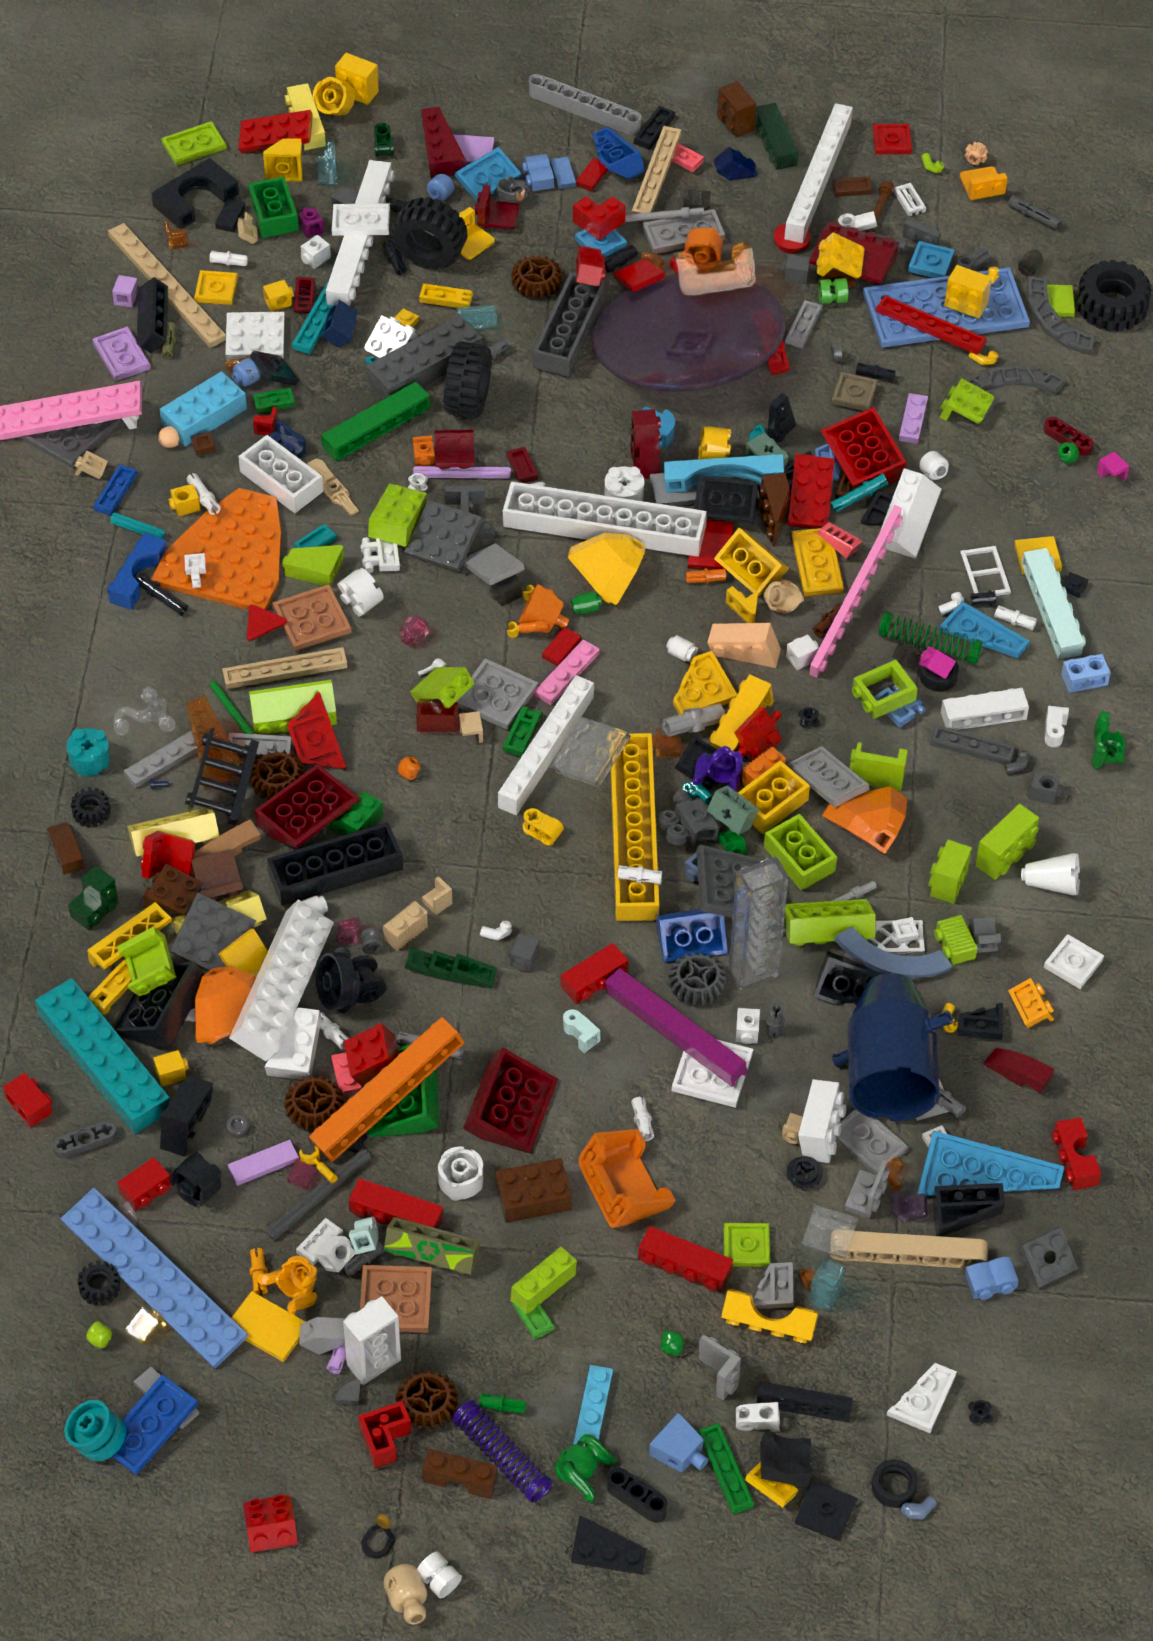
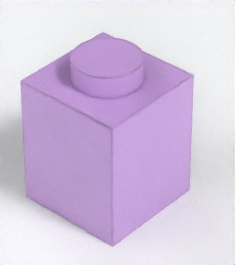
[112,275,139,307]

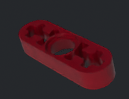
[1043,417,1094,456]

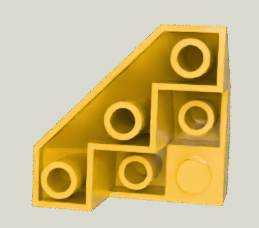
[568,532,646,605]

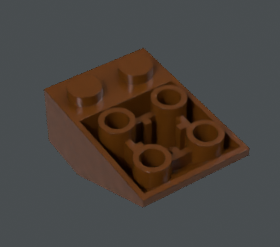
[757,473,790,547]

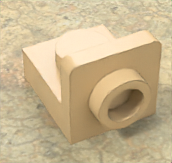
[74,450,108,479]
[782,1113,803,1145]

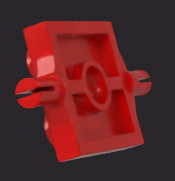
[734,706,782,762]

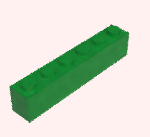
[321,382,430,462]

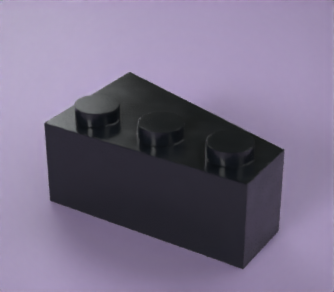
[159,1075,213,1157]
[932,1183,1005,1237]

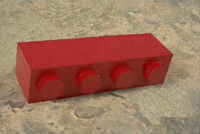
[575,245,606,286]
[348,1178,444,1229]
[638,1226,734,1292]

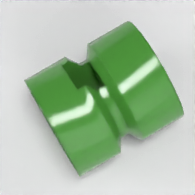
[818,278,848,304]

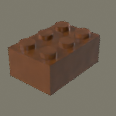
[495,1158,572,1223]

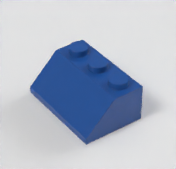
[656,909,728,962]

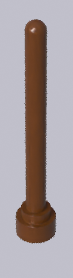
[865,181,895,233]

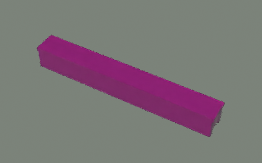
[605,968,747,1087]

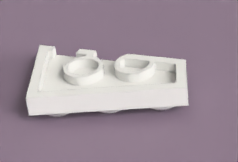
[887,1363,957,1433]

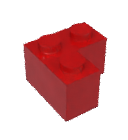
[573,196,626,240]
[358,1400,411,1469]

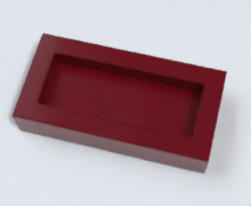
[506,447,538,483]

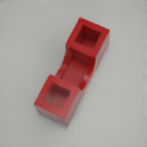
[1051,1117,1101,1190]

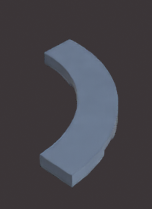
[834,927,953,979]

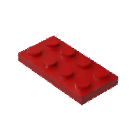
[238,110,313,153]
[787,453,835,529]

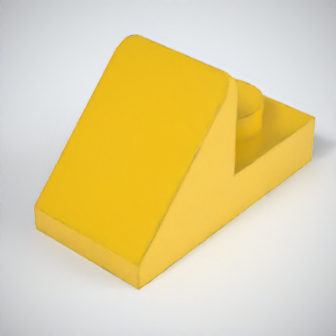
[726,586,758,623]

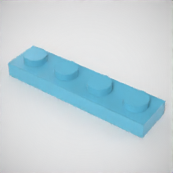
[573,1365,613,1445]

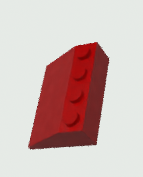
[821,407,908,488]

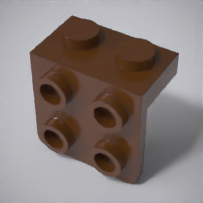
[192,849,243,901]
[142,864,202,916]

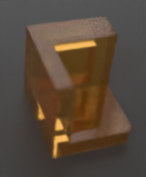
[164,221,188,250]

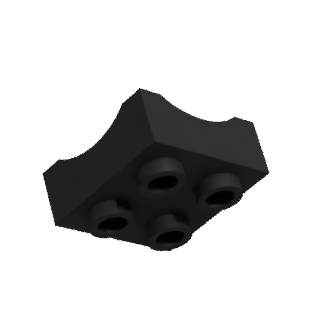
[760,1431,812,1487]

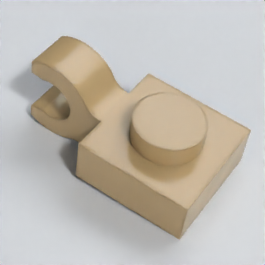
[238,212,258,244]

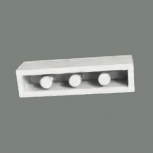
[941,688,1029,730]

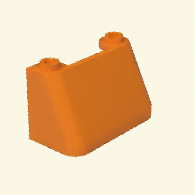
[579,1129,676,1228]

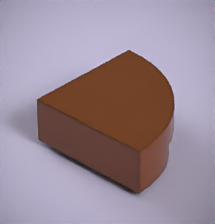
[798,1268,817,1292]

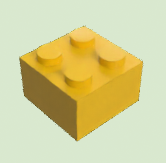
[335,53,379,105]
[944,265,992,319]

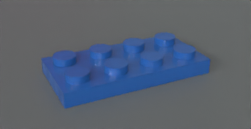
[112,1374,199,1476]

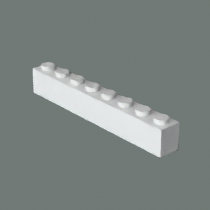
[498,675,594,816]

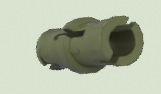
[161,322,176,359]

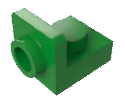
[718,830,747,856]

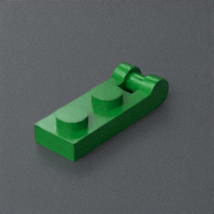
[503,706,543,757]

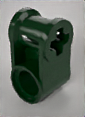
[374,122,394,157]

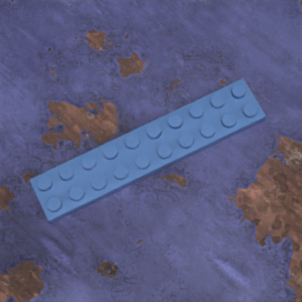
[60,1188,248,1369]

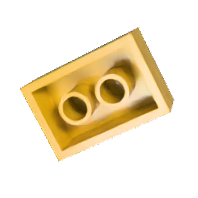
[738,760,810,835]

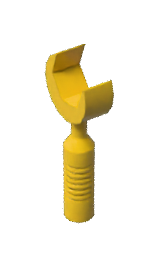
[299,1146,337,1183]

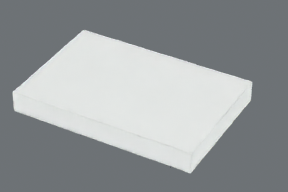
[332,203,390,236]

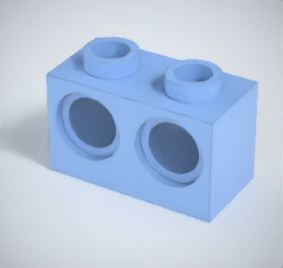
[1061,654,1111,693]

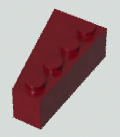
[421,107,466,179]

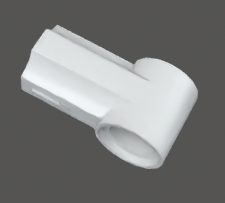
[838,211,877,231]

